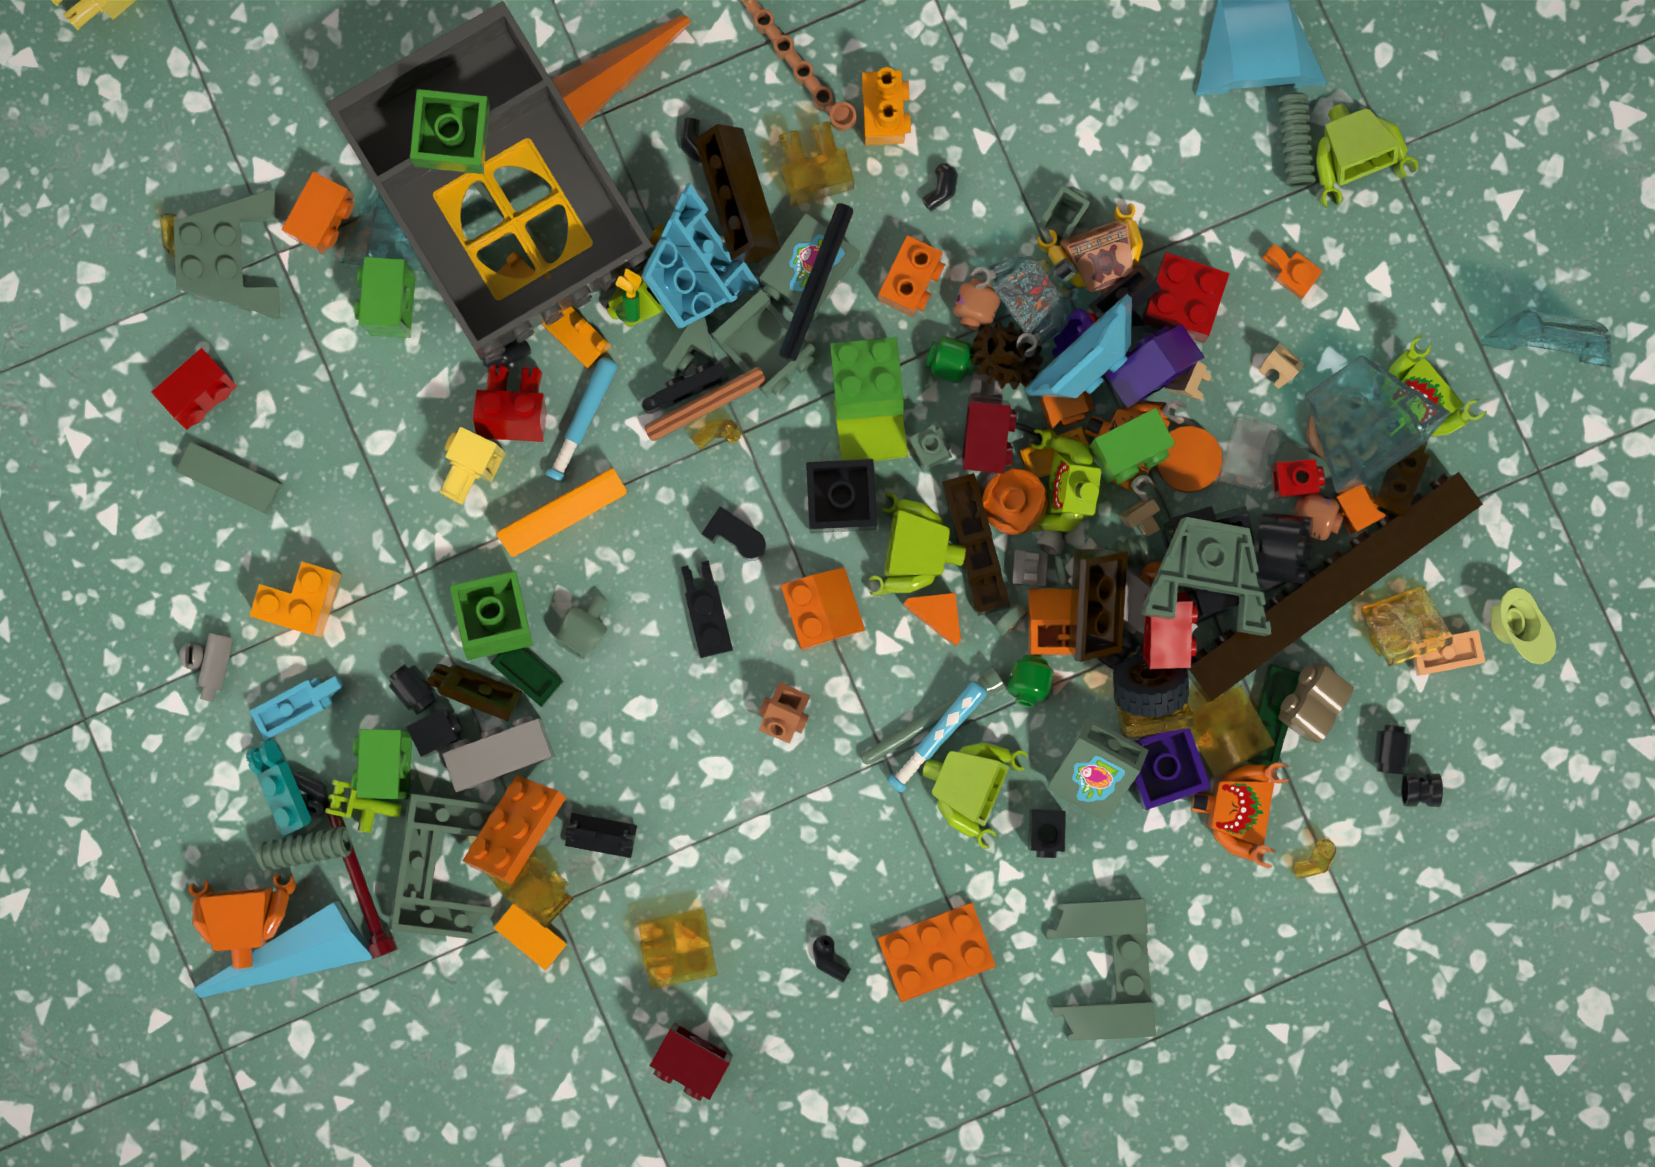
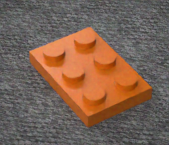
[462,775,566,885]
[877,902,996,1002]

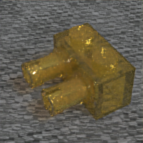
[778,121,854,207]

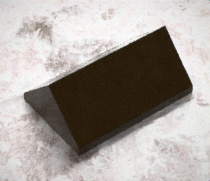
[1069,549,1128,662]

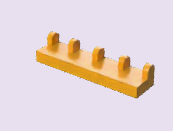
[497,252,611,370]

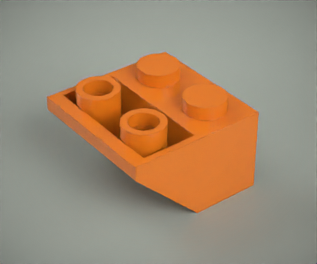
[1028,589,1072,656]

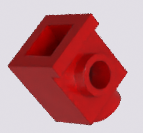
[1271,459,1325,499]

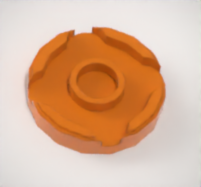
[1156,426,1223,493]
[982,468,1048,535]

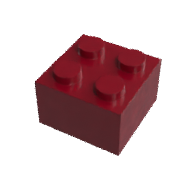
[961,397,1017,474]
[649,1022,733,1101]

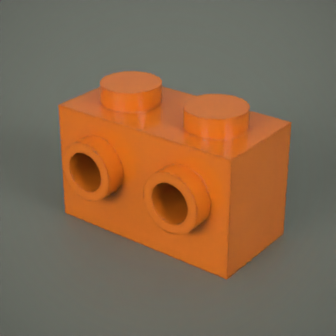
[281,171,355,255]
[878,235,946,317]

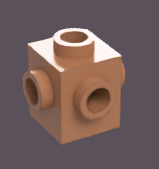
[758,682,810,744]

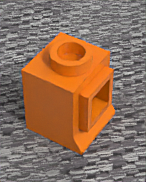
[1039,391,1093,430]
[1334,480,1386,535]

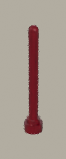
[327,802,398,959]

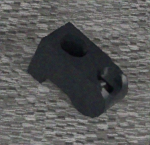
[701,506,766,561]

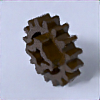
[971,321,1044,390]

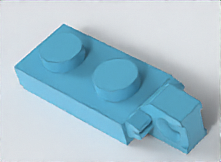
[249,676,346,741]

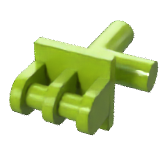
[325,780,402,833]

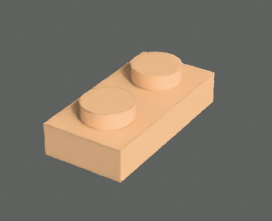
[1410,630,1486,676]

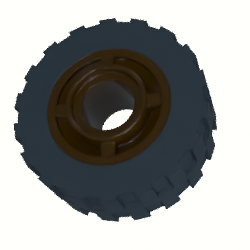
[1113,654,1189,718]

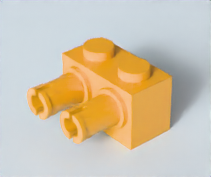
[862,67,911,146]

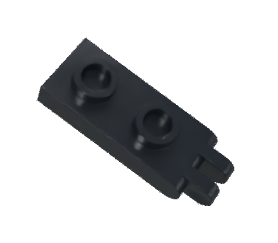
[642,361,728,414]

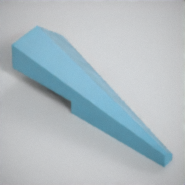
[193,901,372,998]

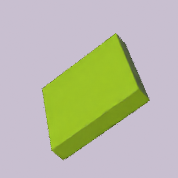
[834,399,908,462]

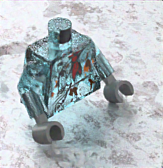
[970,256,1077,357]

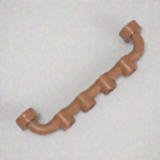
[738,0,856,131]

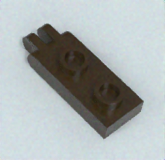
[1373,434,1430,517]
[428,664,522,721]

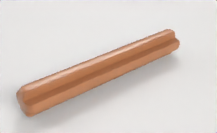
[644,367,767,441]

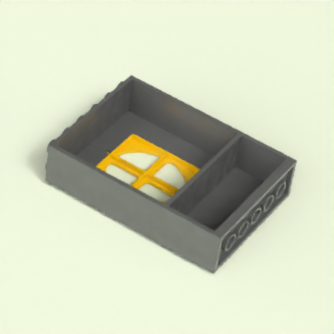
[326,1,653,360]

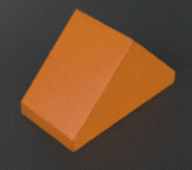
[903,593,961,647]

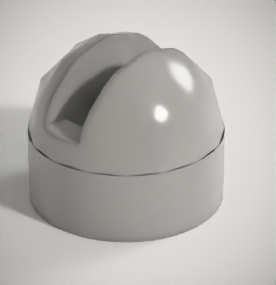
[1036,530,1066,556]
[179,643,206,670]

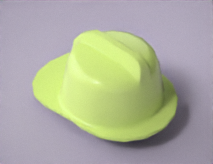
[1490,588,1556,664]

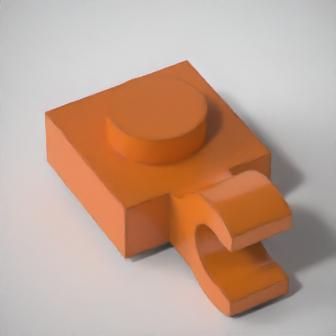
[1262,244,1323,299]

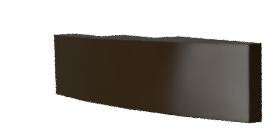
[942,473,1010,616]

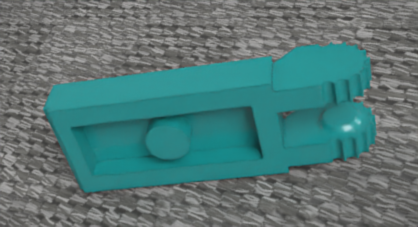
[246,739,313,837]

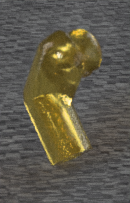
[160,213,177,260]
[690,419,742,450]
[1292,838,1336,879]

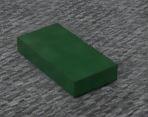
[490,648,564,707]

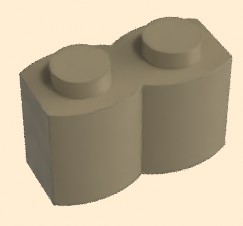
[1278,663,1354,743]

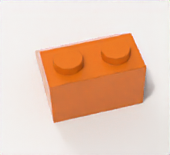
[781,567,865,651]

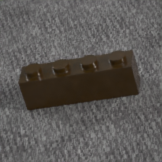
[694,124,781,263]

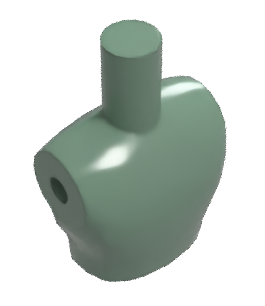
[555,595,608,659]

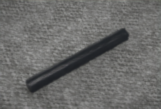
[779,203,853,361]

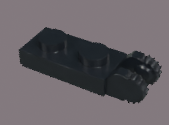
[681,560,733,659]

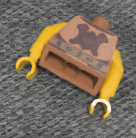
[1037,203,1143,294]

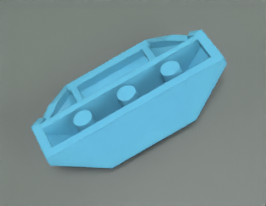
[1025,294,1132,398]

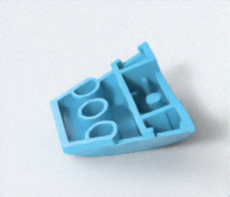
[1196,0,1327,96]
[641,183,761,328]

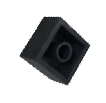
[806,459,877,533]

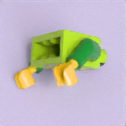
[606,225,664,327]

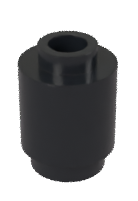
[389,664,438,715]
[1374,725,1411,775]

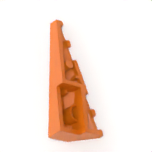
[551,14,691,129]

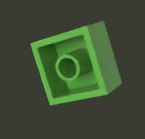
[410,89,490,174]
[354,257,416,338]
[830,337,904,420]
[1089,408,1175,485]
[450,571,533,661]
[352,729,412,799]

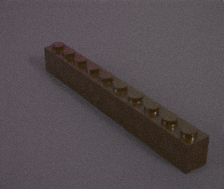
[1187,472,1483,702]

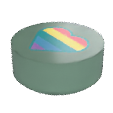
[995,605,1027,637]

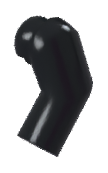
[681,117,701,164]
[922,163,958,212]
[481,340,531,369]
[293,770,330,817]
[812,935,851,983]

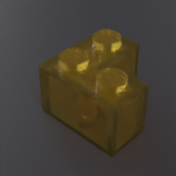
[487,850,573,928]

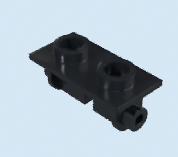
[565,813,637,858]

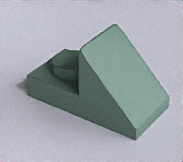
[662,316,715,377]

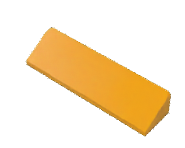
[496,468,627,557]

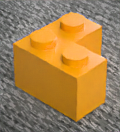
[249,562,342,638]

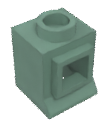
[1039,185,1091,240]
[908,425,952,472]

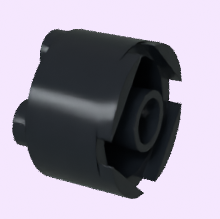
[1255,513,1314,584]

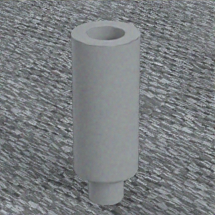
[197,633,233,702]

